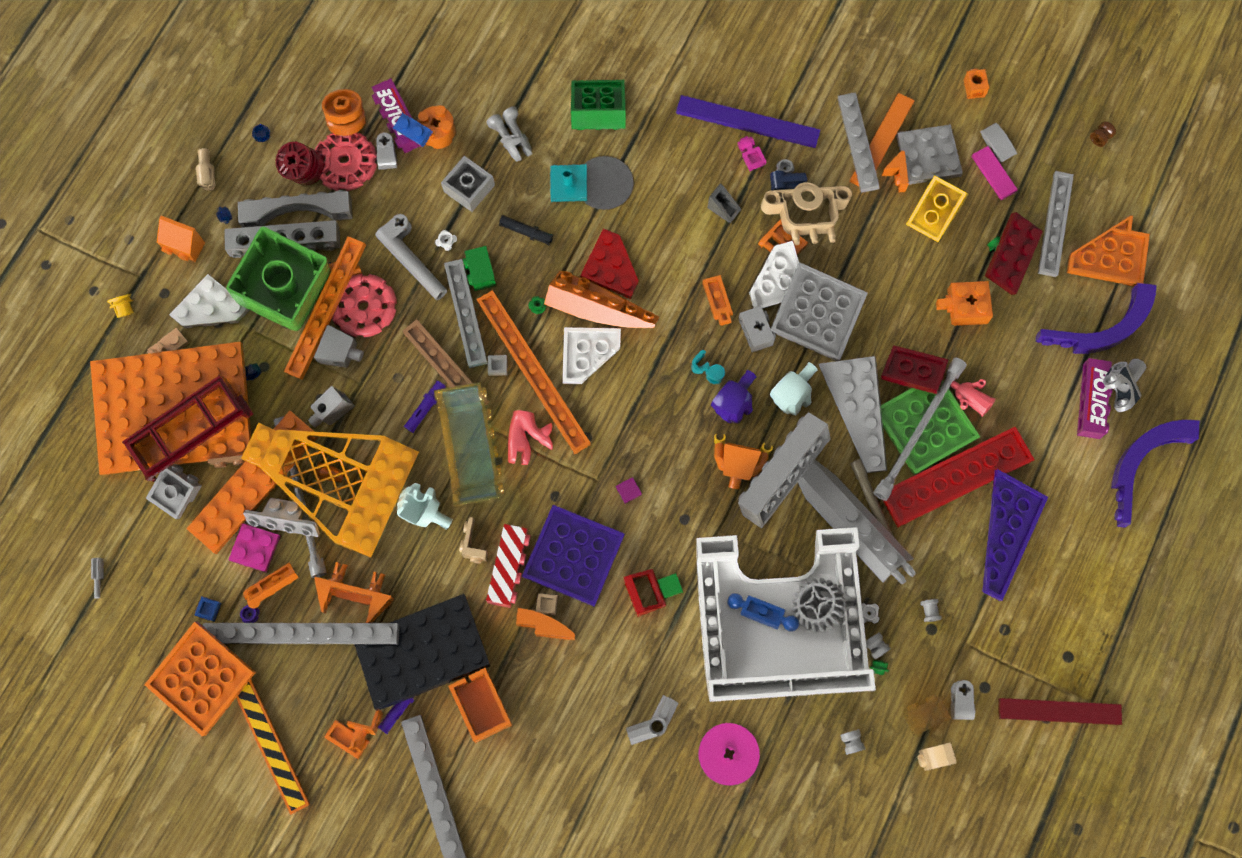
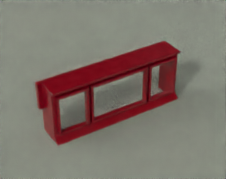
[122,375,254,482]

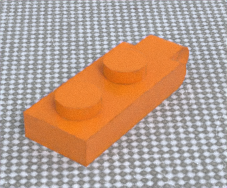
[702,275,733,326]

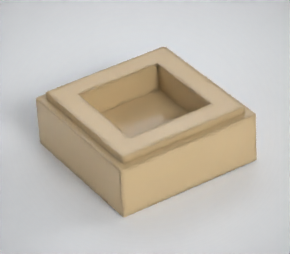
[536,593,558,616]

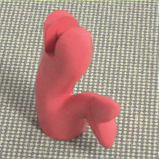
[508,410,553,465]

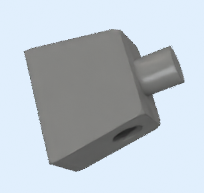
[314,325,364,368]
[308,386,355,428]

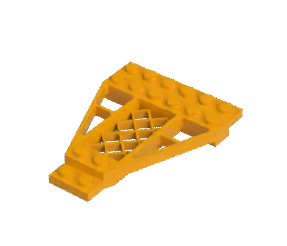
[241,423,419,558]

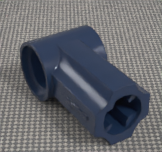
[770,171,807,190]

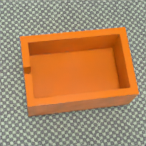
[449,668,513,743]

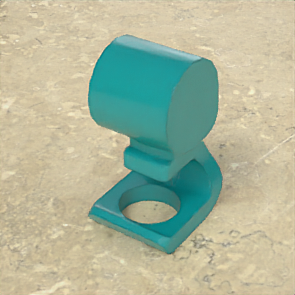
[691,350,725,385]

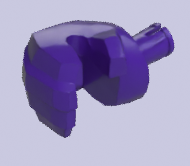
[711,370,757,424]

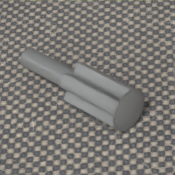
[91,558,103,599]

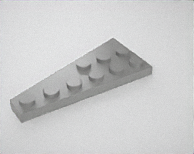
[819,356,887,473]

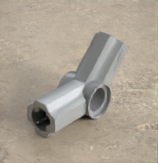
[626,695,679,745]

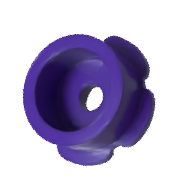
[240,605,260,623]

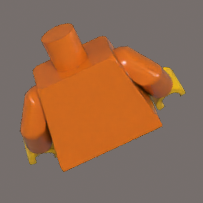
[714,434,773,489]

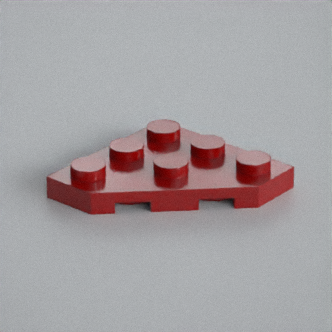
[580,228,639,299]

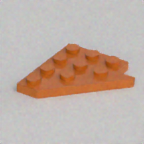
[1067,216,1150,286]

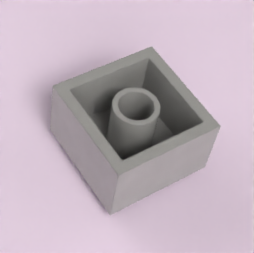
[441,156,495,212]

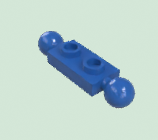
[727,593,799,632]

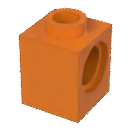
[964,69,989,99]

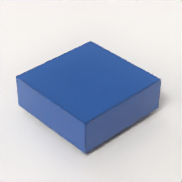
[194,596,222,622]

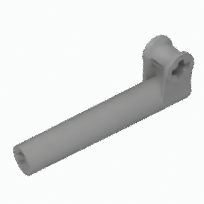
[375,214,447,300]

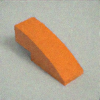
[516,608,576,640]

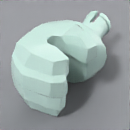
[770,362,818,415]
[397,483,453,530]

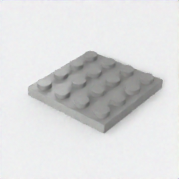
[771,262,868,361]

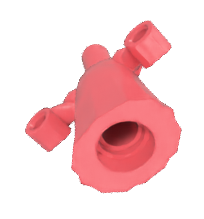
[950,379,996,417]

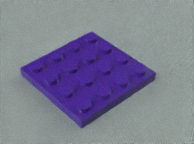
[522,505,625,607]

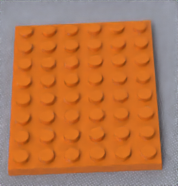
[90,342,251,475]

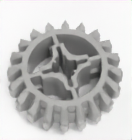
[792,578,846,632]

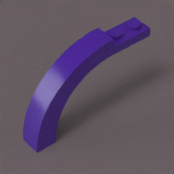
[1036,283,1157,354]
[1111,420,1200,528]

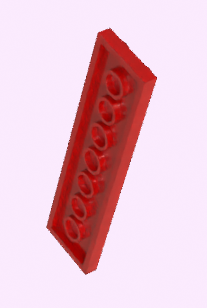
[883,427,1035,528]

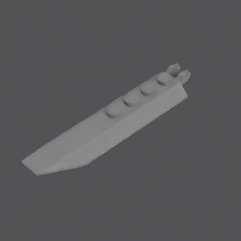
[798,460,916,585]

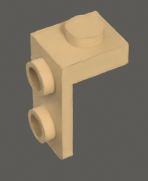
[460,517,488,564]

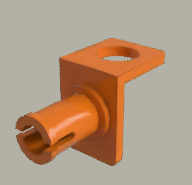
[347,710,383,752]

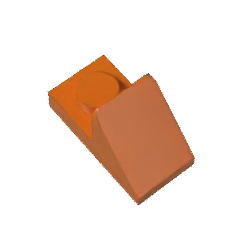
[882,151,909,192]

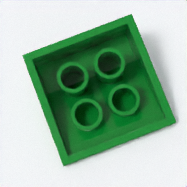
[571,80,626,130]

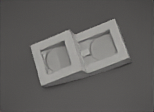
[980,123,1017,163]

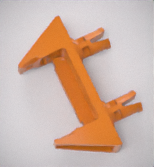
[315,562,394,623]

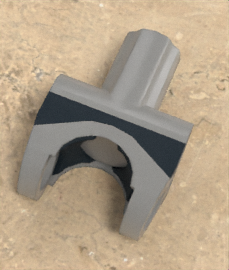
[1103,359,1146,412]

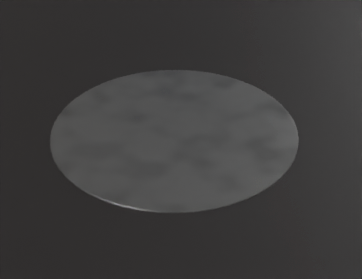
[583,156,633,210]

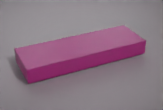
[972,146,1018,200]

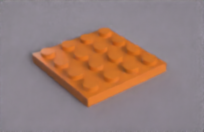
[144,622,256,737]

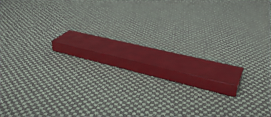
[998,698,1122,725]

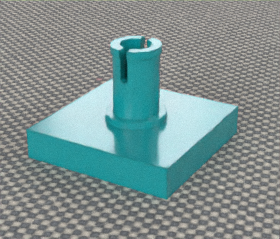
[550,164,587,202]

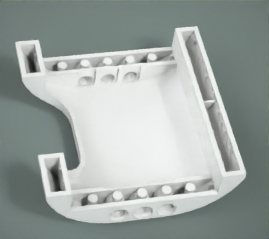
[696,527,875,702]

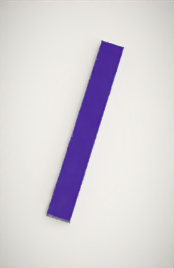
[676,95,820,148]

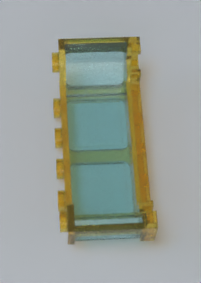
[434,382,504,507]

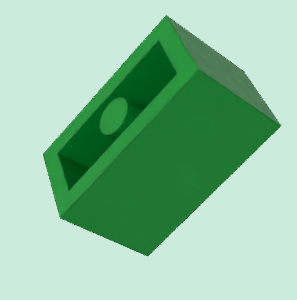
[463,246,496,291]

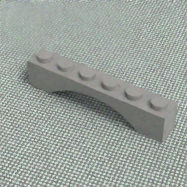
[238,190,353,228]

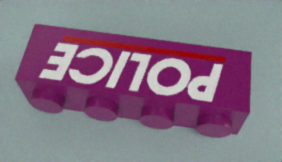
[371,78,420,154]
[1077,358,1112,439]

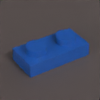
[393,113,433,147]

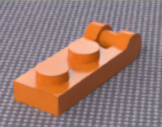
[243,563,299,609]

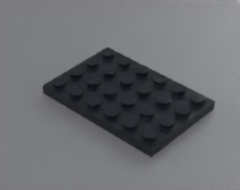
[354,594,491,711]

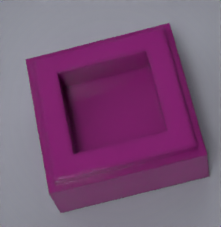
[616,477,642,504]

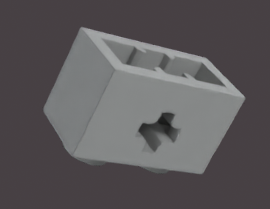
[738,306,776,353]

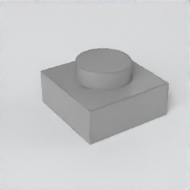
[488,355,507,376]

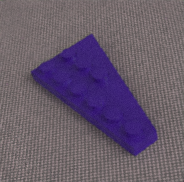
[982,469,1048,601]

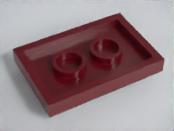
[881,345,949,394]

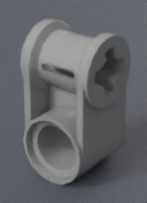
[376,133,397,170]
[950,680,975,720]

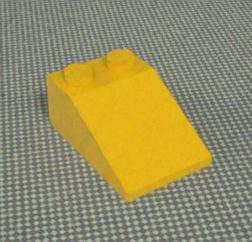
[906,175,968,242]

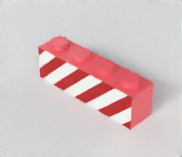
[486,524,531,608]

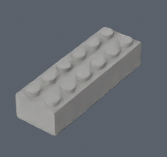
[738,412,830,528]

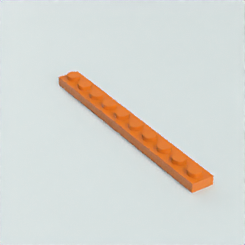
[477,290,591,455]

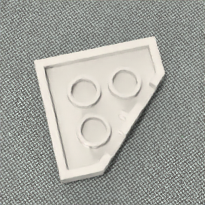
[749,241,799,308]
[169,274,249,328]
[563,327,621,384]

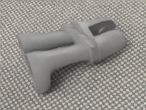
[486,106,532,162]

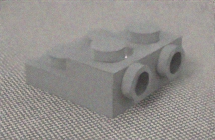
[146,464,202,519]

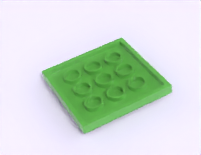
[881,380,980,475]

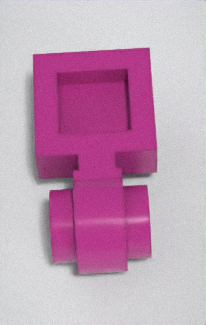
[737,136,767,171]

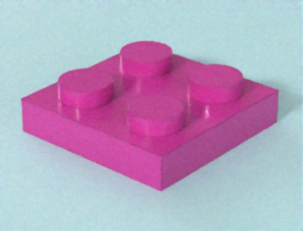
[228,523,280,573]

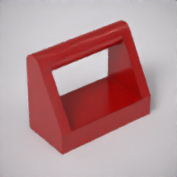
[623,569,667,617]

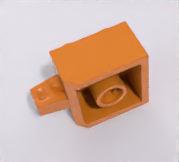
[936,281,993,326]

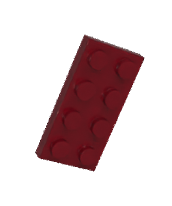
[985,212,1043,295]

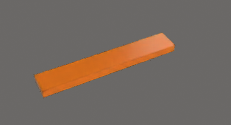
[850,93,915,186]

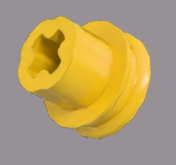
[107,294,134,318]

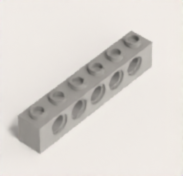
[225,220,340,258]

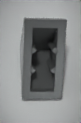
[708,184,741,223]

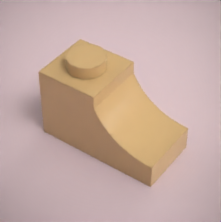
[918,742,957,771]

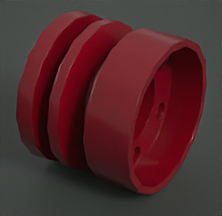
[275,141,324,186]

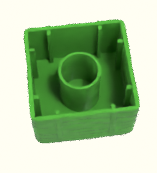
[226,227,331,331]

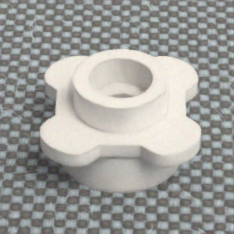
[435,230,457,251]
[862,603,879,623]

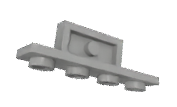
[243,498,320,537]

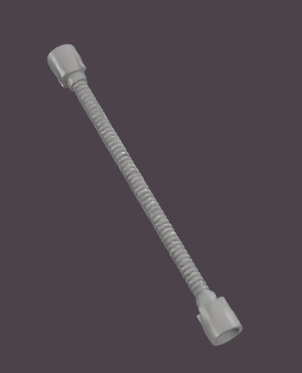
[873,358,967,501]
[273,417,327,578]

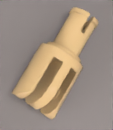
[196,149,215,191]

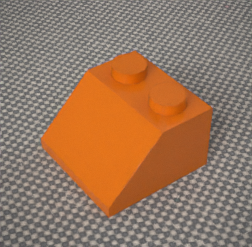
[157,216,205,262]

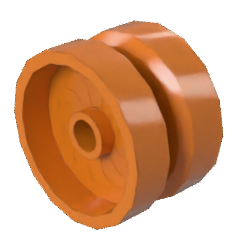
[322,89,366,136]

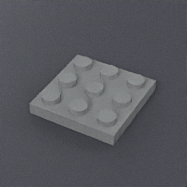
[896,125,963,185]

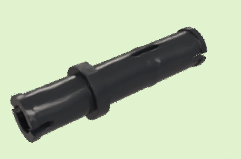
[499,215,554,246]

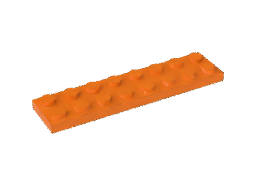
[186,411,318,554]

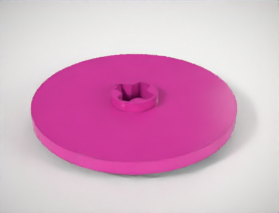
[698,723,760,786]

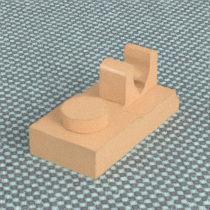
[147,328,189,354]

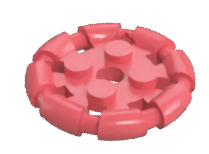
[315,132,377,191]
[332,274,397,338]

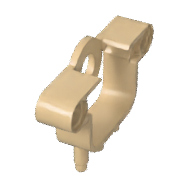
[761,182,852,245]

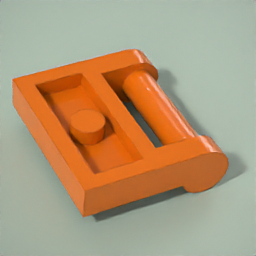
[758,219,808,256]

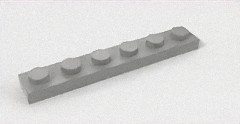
[838,92,879,193]
[1038,171,1074,277]
[444,259,488,368]

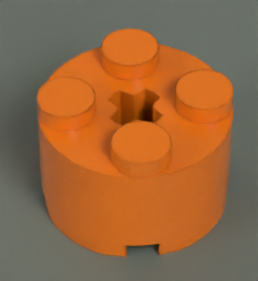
[417,105,456,149]

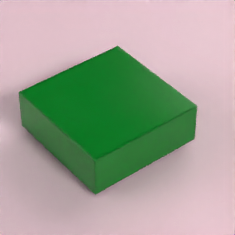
[658,573,683,599]

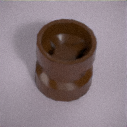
[1090,121,1116,147]

